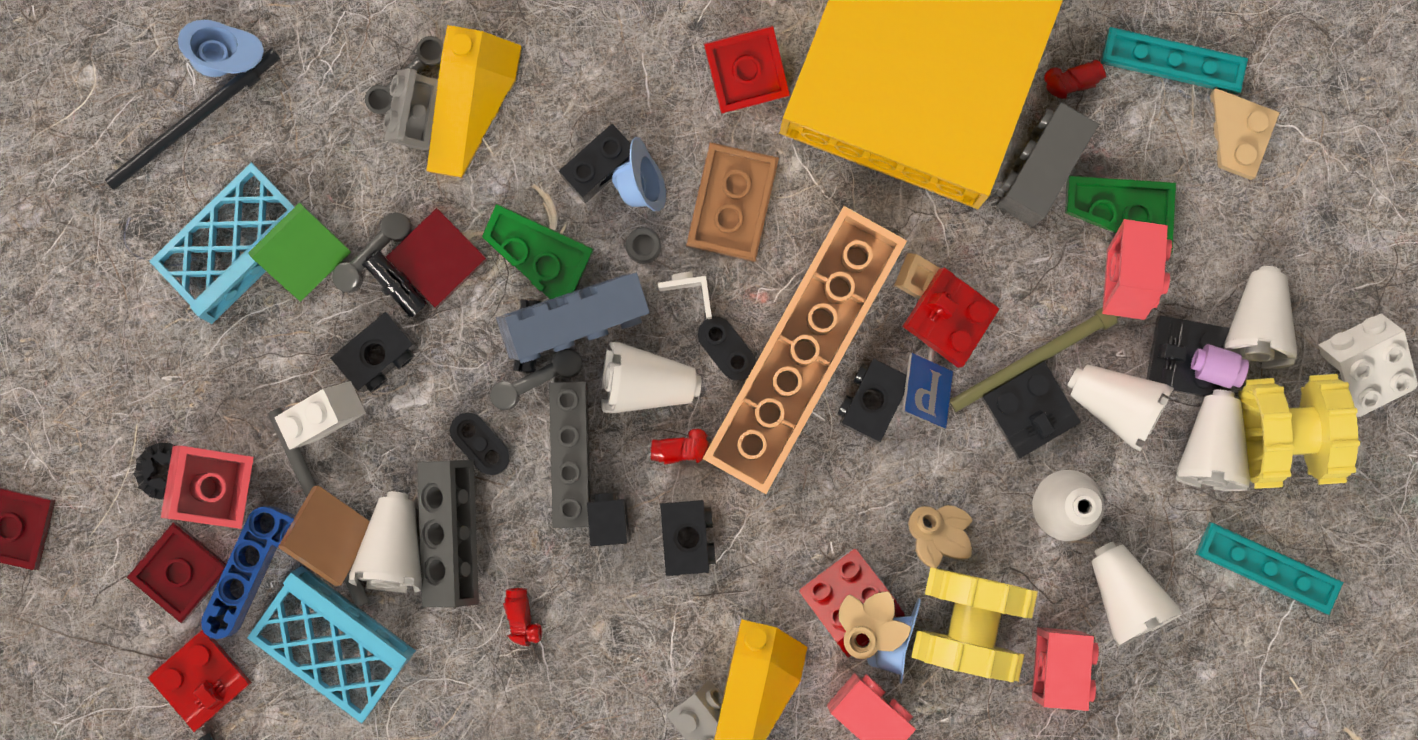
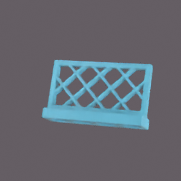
[149,162,295,324]
[247,566,416,724]

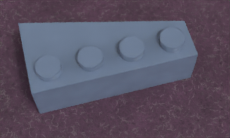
[495,272,650,363]

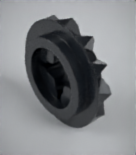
[133,443,177,500]

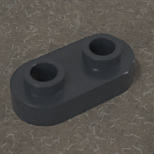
[698,317,755,381]
[450,412,511,475]

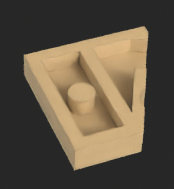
[1210,88,1280,180]

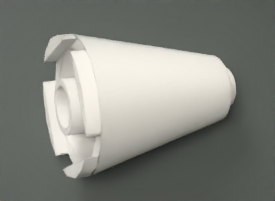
[1223,266,1298,369]
[601,341,702,413]
[1068,364,1174,451]
[1176,390,1250,491]
[1032,470,1104,541]
[348,491,422,593]
[1091,542,1182,647]

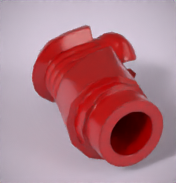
[1044,59,1106,99]
[651,429,710,465]
[503,588,542,646]

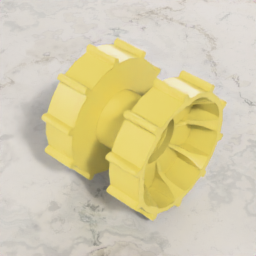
[1238,374,1360,489]
[911,567,1038,683]

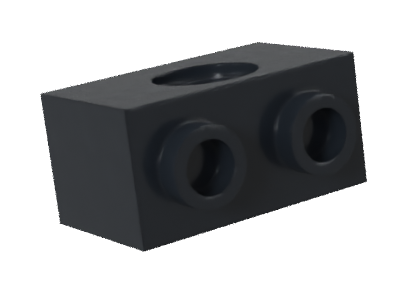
[559,124,631,203]
[330,312,418,393]
[837,358,907,443]
[587,492,630,547]
[660,500,716,576]

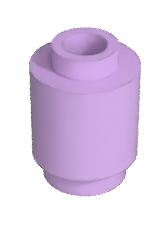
[1191,344,1249,388]

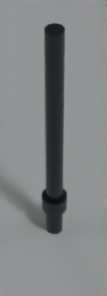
[105,48,281,190]

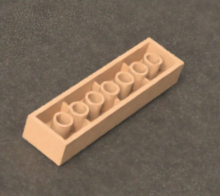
[703,206,907,494]

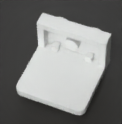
[1318,314,1418,417]

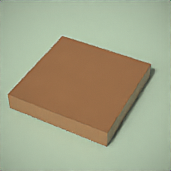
[278,485,370,586]

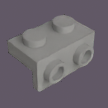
[383,68,438,151]
[666,680,724,740]

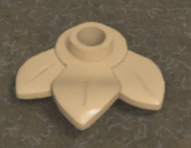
[908,505,972,568]
[839,591,911,659]

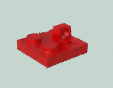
[703,25,790,114]
[902,267,1000,368]
[147,630,252,732]

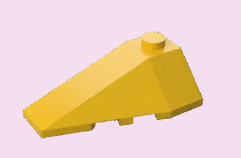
[426,25,522,178]
[714,619,807,740]

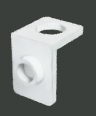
[658,272,712,319]

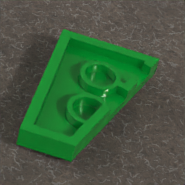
[1065,176,1176,254]
[482,204,595,299]

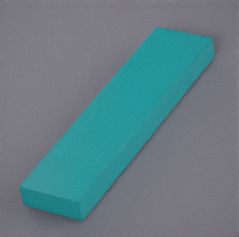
[1100,27,1248,95]
[1195,522,1344,615]

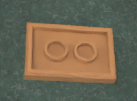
[686,142,779,262]

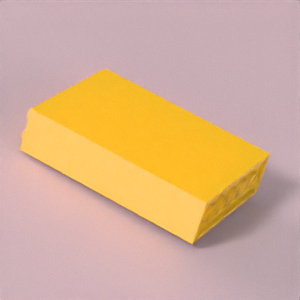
[779,0,1063,209]

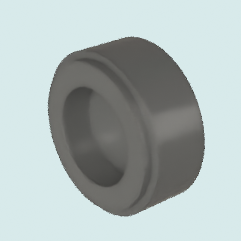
[626,227,661,264]

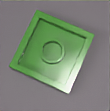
[248,203,351,302]

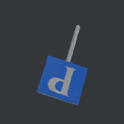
[902,347,953,429]

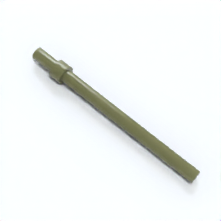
[949,307,1121,413]

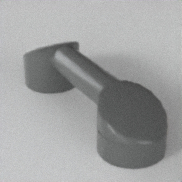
[365,36,444,115]
[332,212,412,293]
[490,349,583,410]

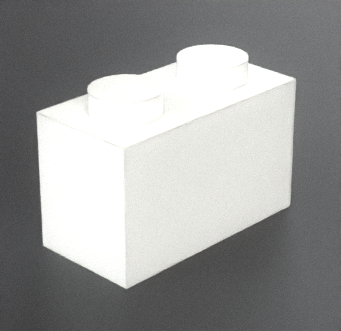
[274,381,366,450]

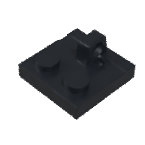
[1146,315,1230,397]
[982,361,1081,459]

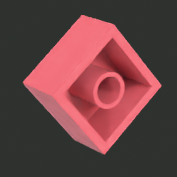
[1102,219,1172,320]
[161,446,254,529]
[1032,627,1099,711]
[827,673,916,740]

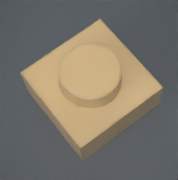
[894,253,940,300]

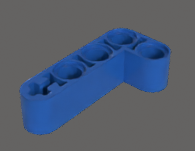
[201,506,296,639]

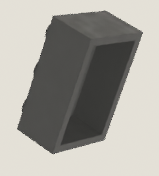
[996,102,1099,227]

